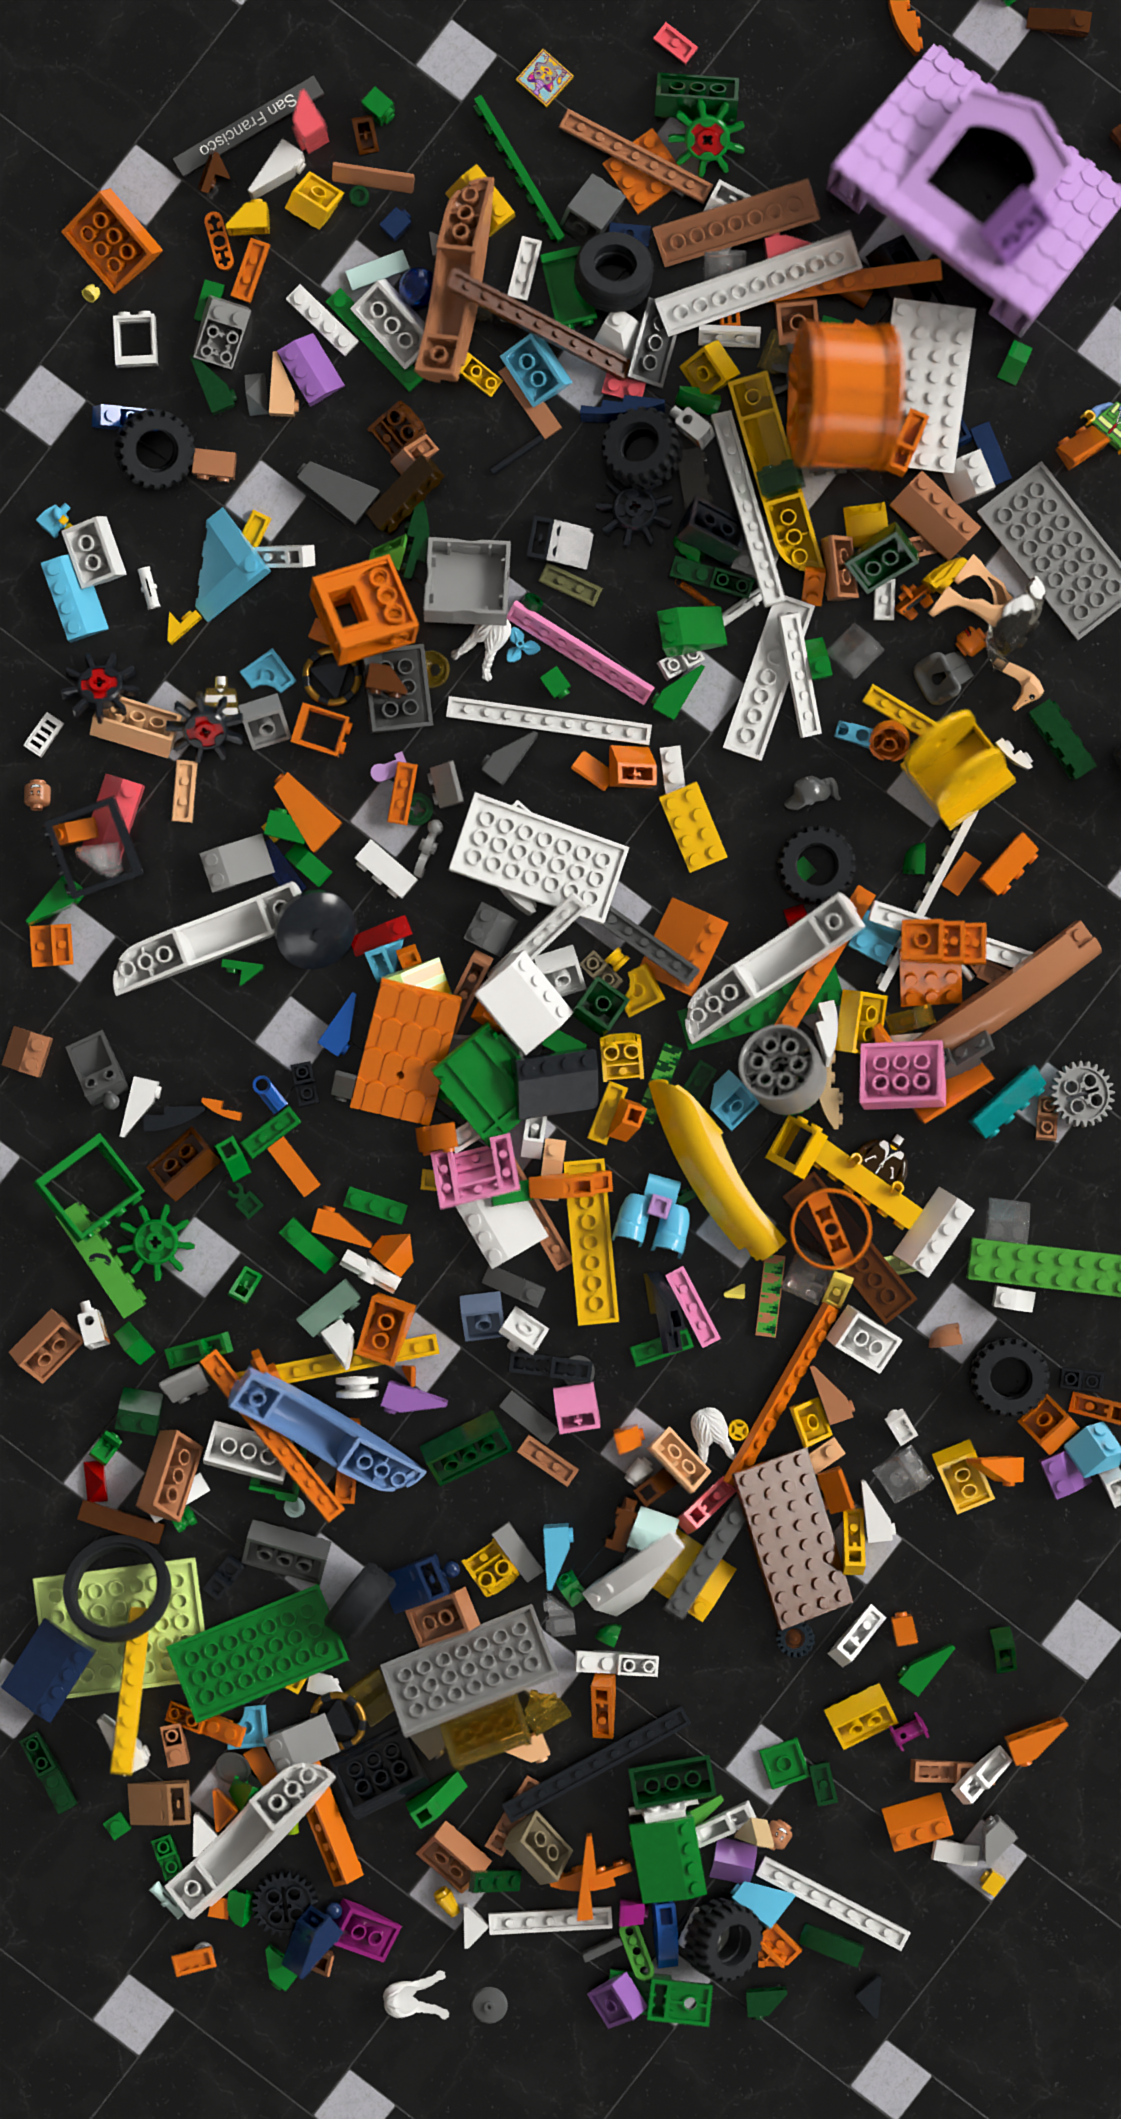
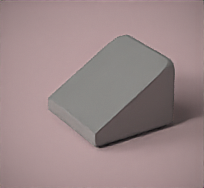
[429,232,439,259]

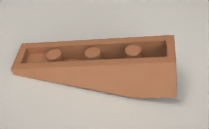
[453,950,494,1035]

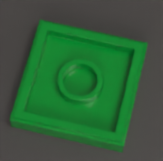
[759,1737,811,1790]

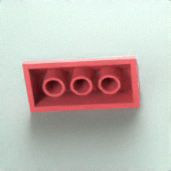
[292,89,329,154]
[80,774,145,864]

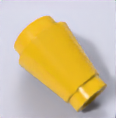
[433,1886,461,1918]

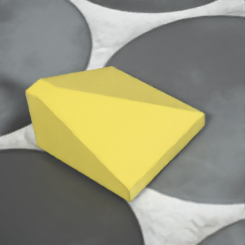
[723,1284,745,1299]

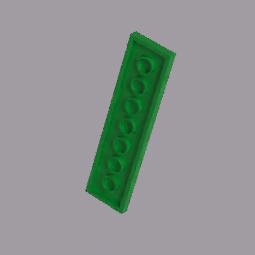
[677,965,842,1050]

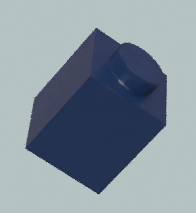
[379,207,412,242]

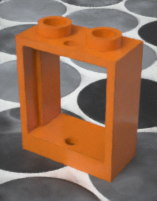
[290,703,353,758]

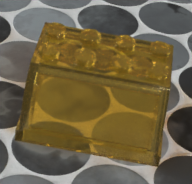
[440,1693,532,1771]

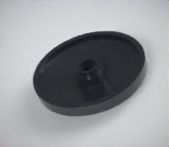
[274,890,356,969]

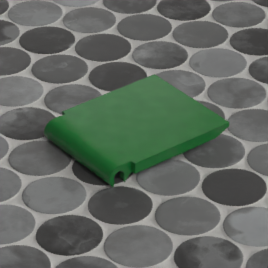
[431,1022,522,1148]

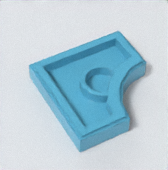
[240,648,297,693]
[227,1705,268,1750]

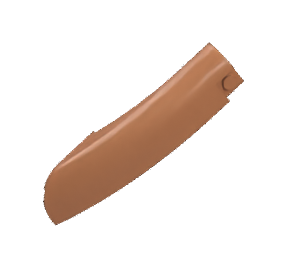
[415,177,494,383]

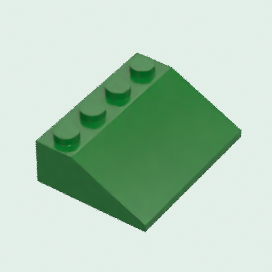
[628,1810,707,1904]

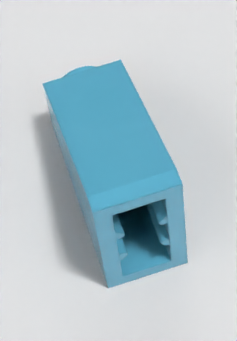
[730,1881,795,1930]

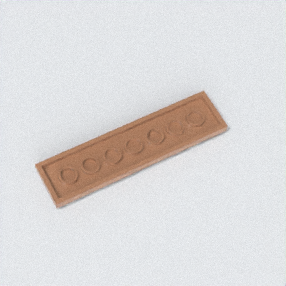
[652,179,821,267]

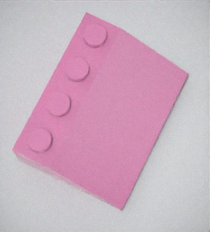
[860,1040,946,1110]

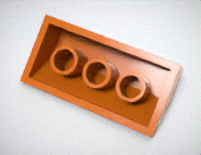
[912,1063,994,1124]

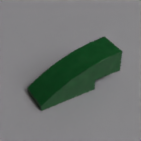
[798,1923,864,1968]

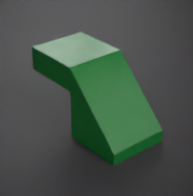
[284,843,332,887]

